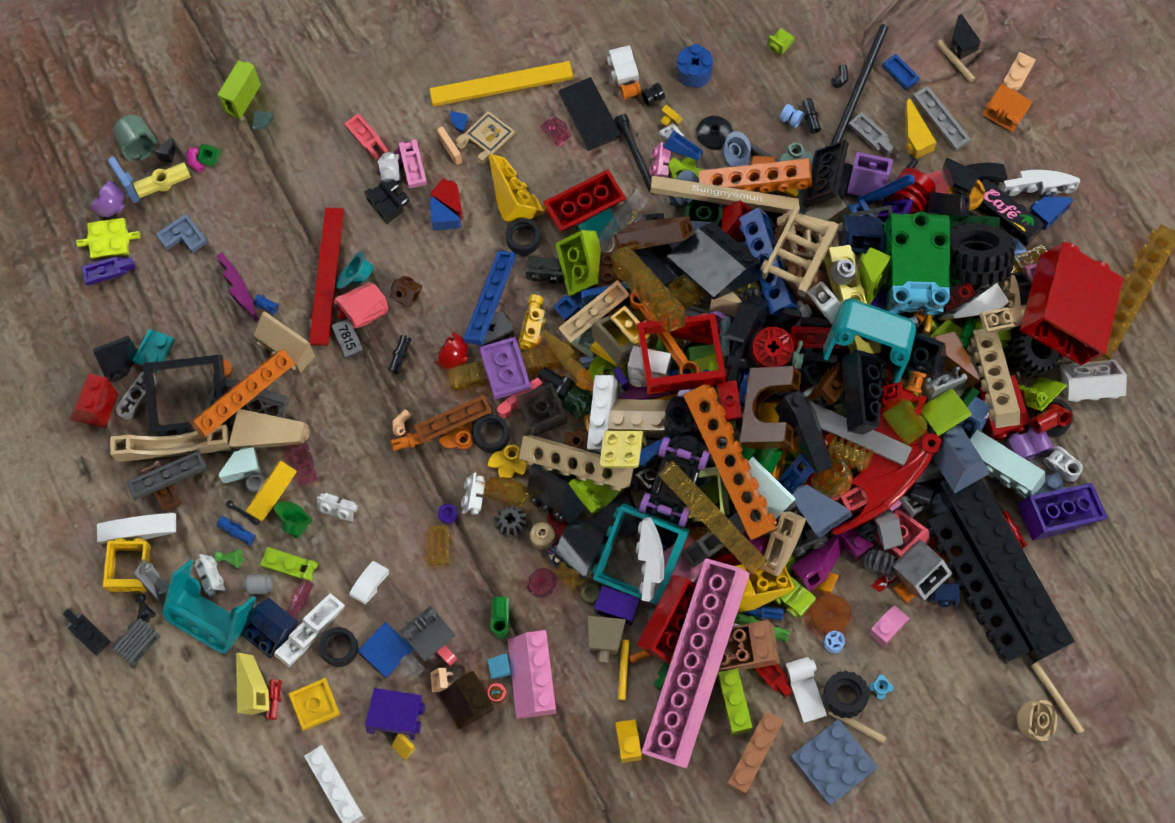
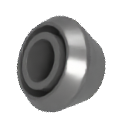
[830,259,855,285]

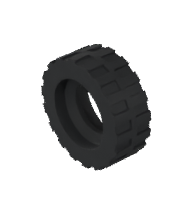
[822,671,870,718]

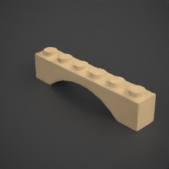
[110,425,231,462]

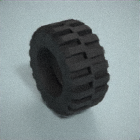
[949,223,1016,286]

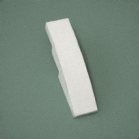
[97,513,176,544]
[274,593,345,668]

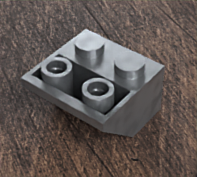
[892,540,952,600]

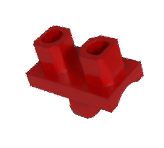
[944,283,977,313]

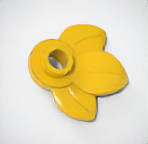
[488,445,526,481]

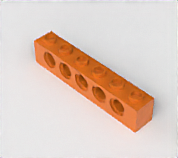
[699,158,812,193]
[189,349,295,437]

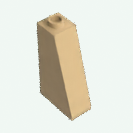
[228,409,310,450]

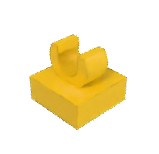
[661,105,683,127]

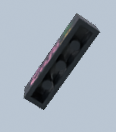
[977,178,1044,246]

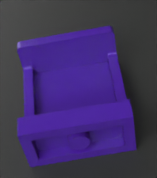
[365,688,425,740]

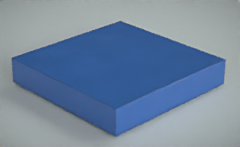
[358,622,415,678]

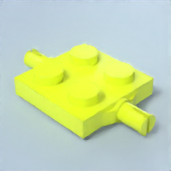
[76,218,140,260]

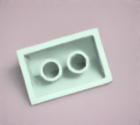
[736,457,795,520]

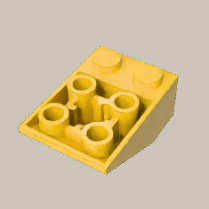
[735,563,794,613]

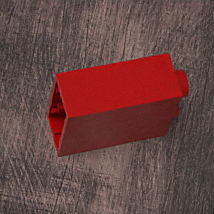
[1020,241,1124,366]

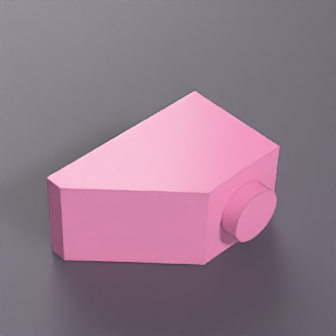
[868,605,910,648]

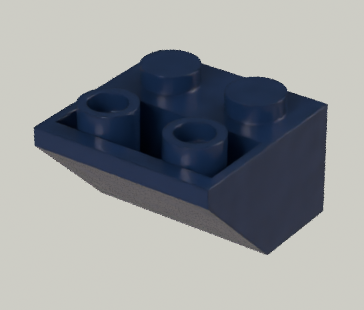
[841,215,885,255]
[241,598,298,659]

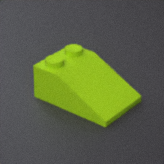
[555,230,601,296]

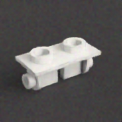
[461,472,485,515]
[317,493,358,522]
[195,554,226,596]

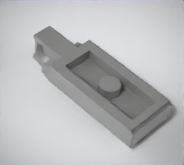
[848,112,893,156]

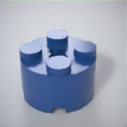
[677,44,713,88]

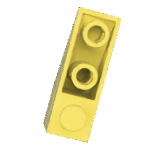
[236,653,269,715]

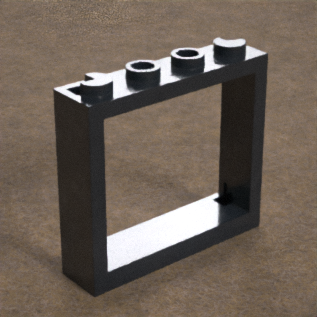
[143,355,230,436]

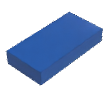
[882,54,920,91]

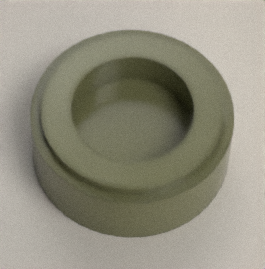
[581,583,600,604]

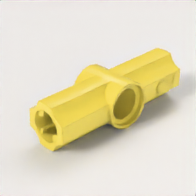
[133,162,191,198]

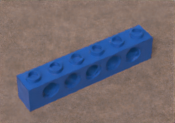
[739,207,799,317]

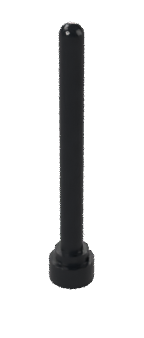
[614,114,651,192]

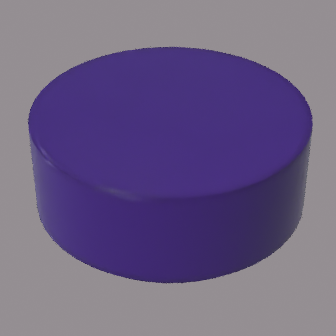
[438,504,458,524]

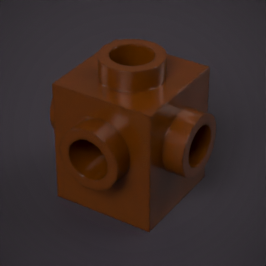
[390,276,423,307]
[564,429,588,451]

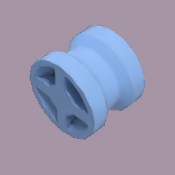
[823,631,845,654]

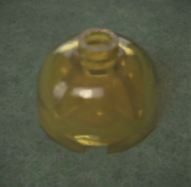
[812,458,853,498]

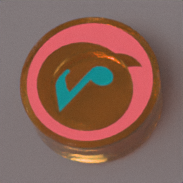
[487,682,507,704]

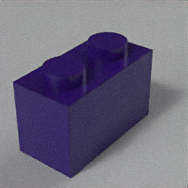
[594,586,640,626]

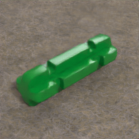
[960,317,977,350]

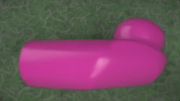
[186,147,204,173]

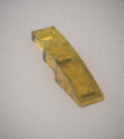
[542,329,594,395]

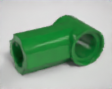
[490,597,509,639]

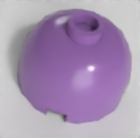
[90,180,125,217]

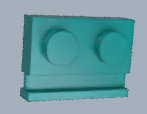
[132,328,175,372]

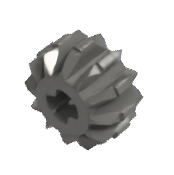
[494,504,527,538]
[863,549,898,577]

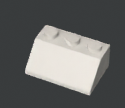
[1059,359,1127,402]

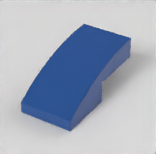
[553,289,588,321]

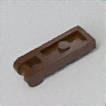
[141,459,182,513]

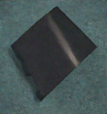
[554,518,607,580]

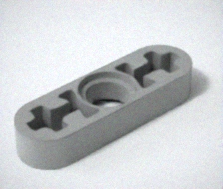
[116,372,157,420]

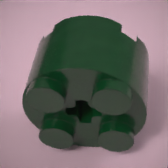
[685,199,722,227]

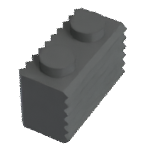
[112,618,161,666]

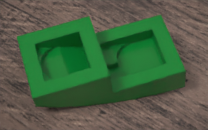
[960,388,980,407]

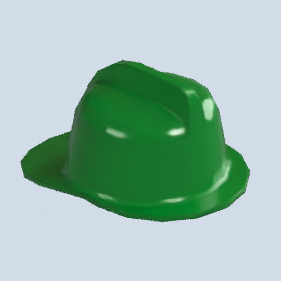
[274,501,312,539]

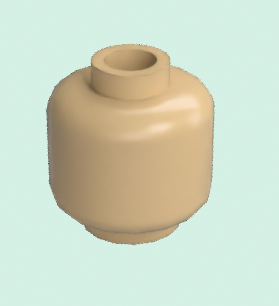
[530,522,556,550]

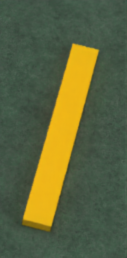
[429,61,573,107]

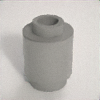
[243,574,273,595]

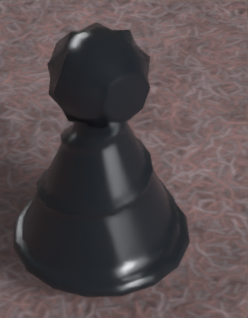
[135,593,156,623]

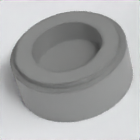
[246,473,265,494]

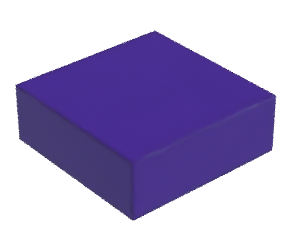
[613,366,630,391]

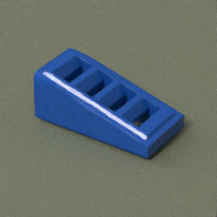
[663,130,703,161]
[639,436,671,470]

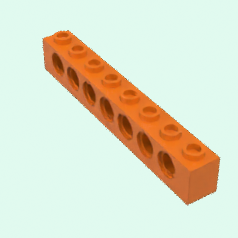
[683,384,777,540]

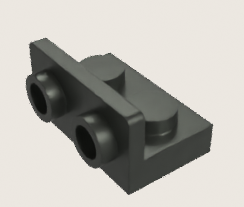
[525,256,564,284]

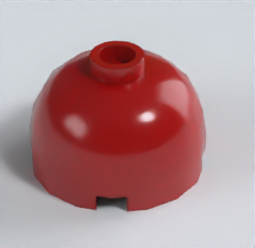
[433,331,469,370]

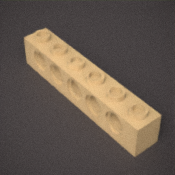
[970,329,1020,428]
[519,435,634,491]

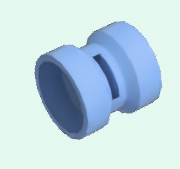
[779,104,804,128]

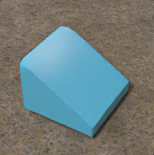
[488,653,511,679]

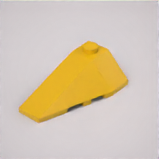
[489,154,544,222]

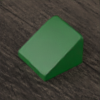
[197,144,222,167]

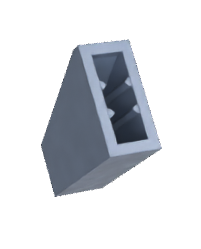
[791,484,853,537]

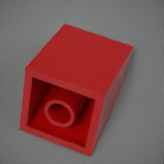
[69,373,118,428]
[978,375,1030,441]

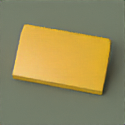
[610,306,650,344]

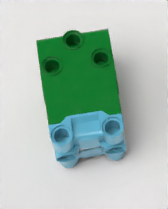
[882,212,950,317]

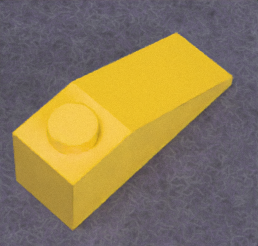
[905,99,937,159]

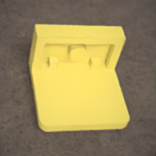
[600,431,647,468]

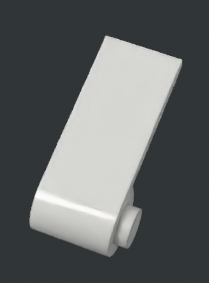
[785,657,827,723]

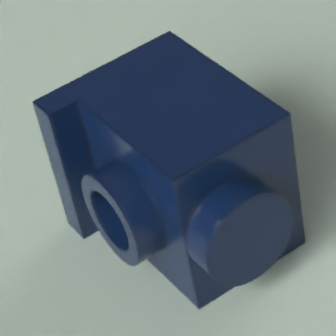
[929,584,960,608]

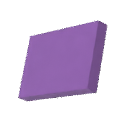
[479,337,531,400]

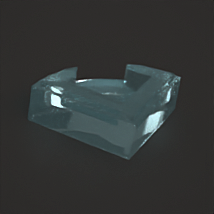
[252,111,274,130]

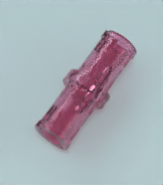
[287,579,315,620]

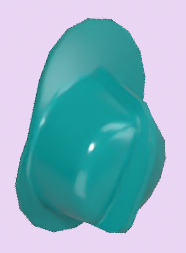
[336,251,374,289]

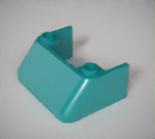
[823,299,916,383]
[162,559,256,654]

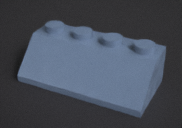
[927,424,990,493]

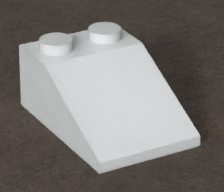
[938,283,1009,321]

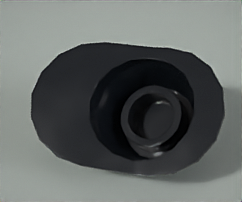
[663,396,695,437]

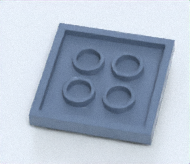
[791,719,878,807]

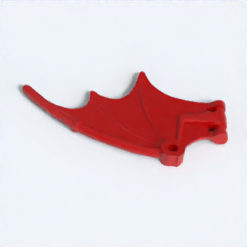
[831,384,942,535]

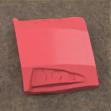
[334,282,388,329]

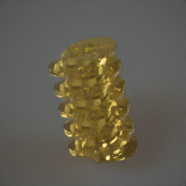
[828,436,874,471]

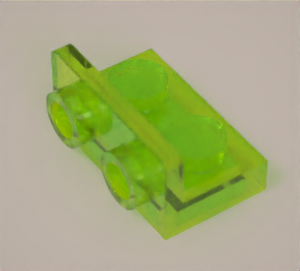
[882,397,928,445]

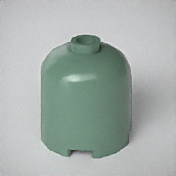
[113,114,157,161]

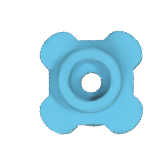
[869,675,894,699]

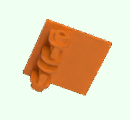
[982,83,1033,133]

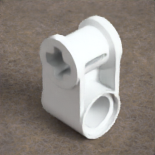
[1043,446,1083,482]

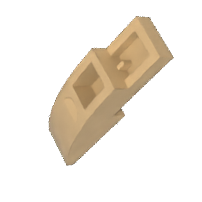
[979,305,1026,333]

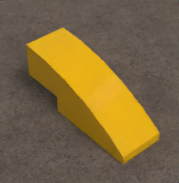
[245,461,297,522]

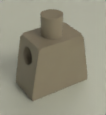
[587,616,626,664]

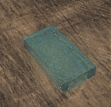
[719,317,730,359]

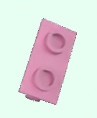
[649,142,671,180]

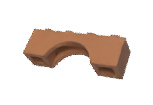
[727,711,784,797]

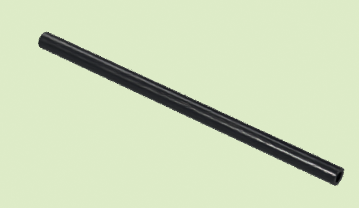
[830,24,889,145]

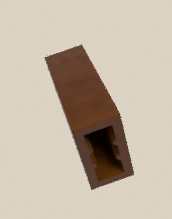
[614,216,694,253]

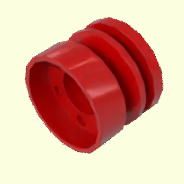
[886,168,936,214]
[750,327,794,368]

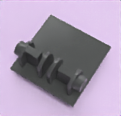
[399,605,456,661]

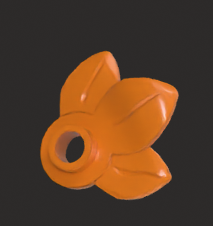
[439,422,473,450]

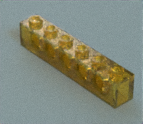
[612,246,685,332]

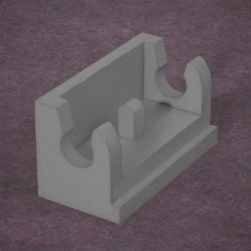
[921,367,968,401]

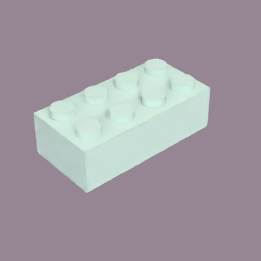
[970,430,1045,499]

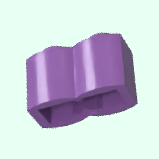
[1005,427,1053,461]

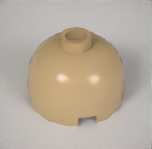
[1017,700,1057,741]

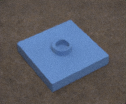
[108,156,140,203]

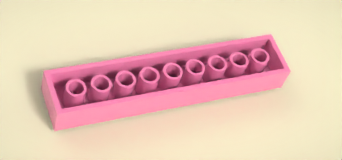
[641,558,750,769]

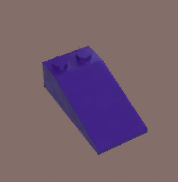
[1018,483,1107,541]

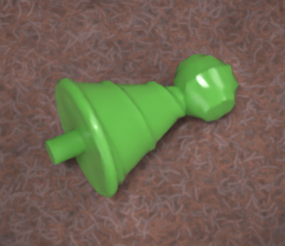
[214,549,245,568]

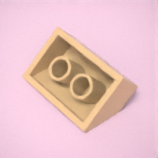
[254,311,315,373]
[608,399,669,438]

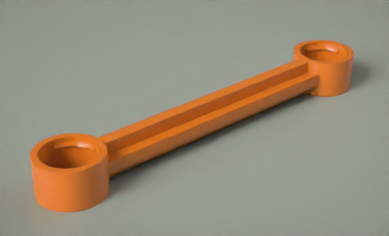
[630,288,699,375]

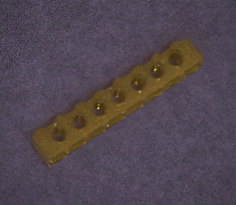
[1102,224,1175,360]

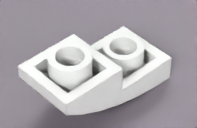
[349,561,389,605]

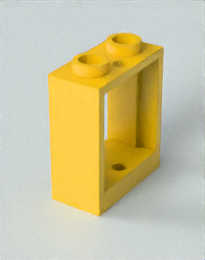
[103,538,151,592]

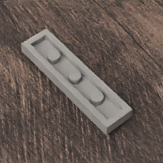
[912,86,971,151]

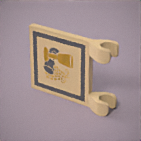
[456,111,515,165]

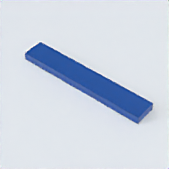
[463,250,517,345]

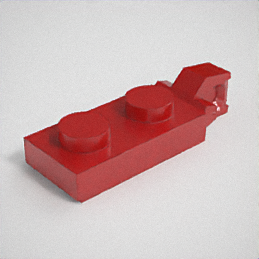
[753,664,792,698]

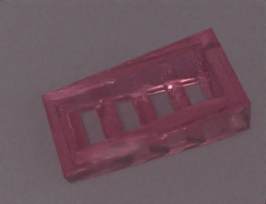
[289,443,319,486]

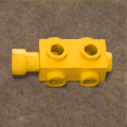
[518,294,546,350]

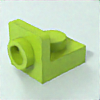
[767,28,795,56]

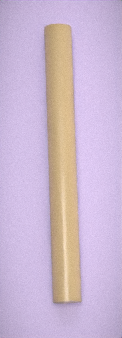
[1031,662,1085,735]

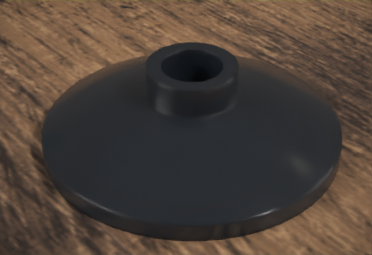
[697,116,733,149]

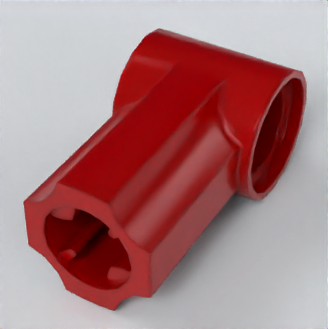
[1030,403,1073,434]

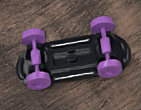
[639,433,710,529]

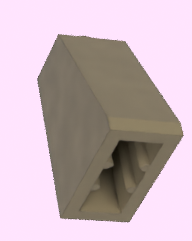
[806,194,851,242]

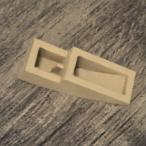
[761,511,806,576]

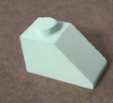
[219,447,261,484]

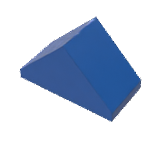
[430,197,462,231]

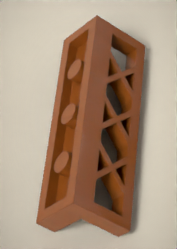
[413,395,492,444]

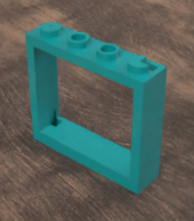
[592,503,690,605]

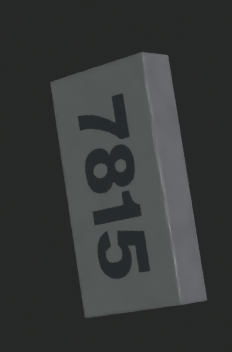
[332,319,364,360]

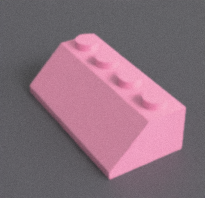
[507,630,557,719]

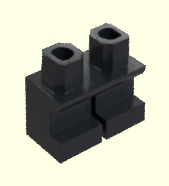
[364,179,410,224]

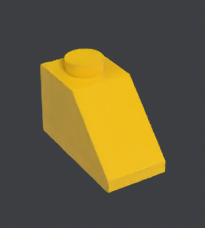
[615,719,642,763]

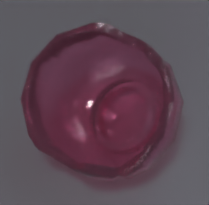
[527,568,558,598]

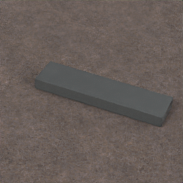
[127,450,207,500]

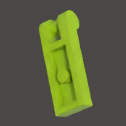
[260,547,318,582]

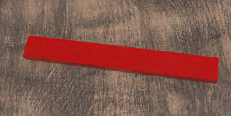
[309,207,344,346]

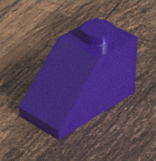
[877,199,913,223]

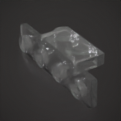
[598,189,648,252]

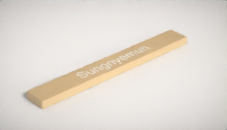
[650,175,799,213]

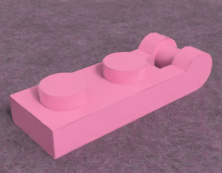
[399,139,427,189]

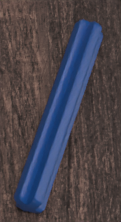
[856,174,915,205]

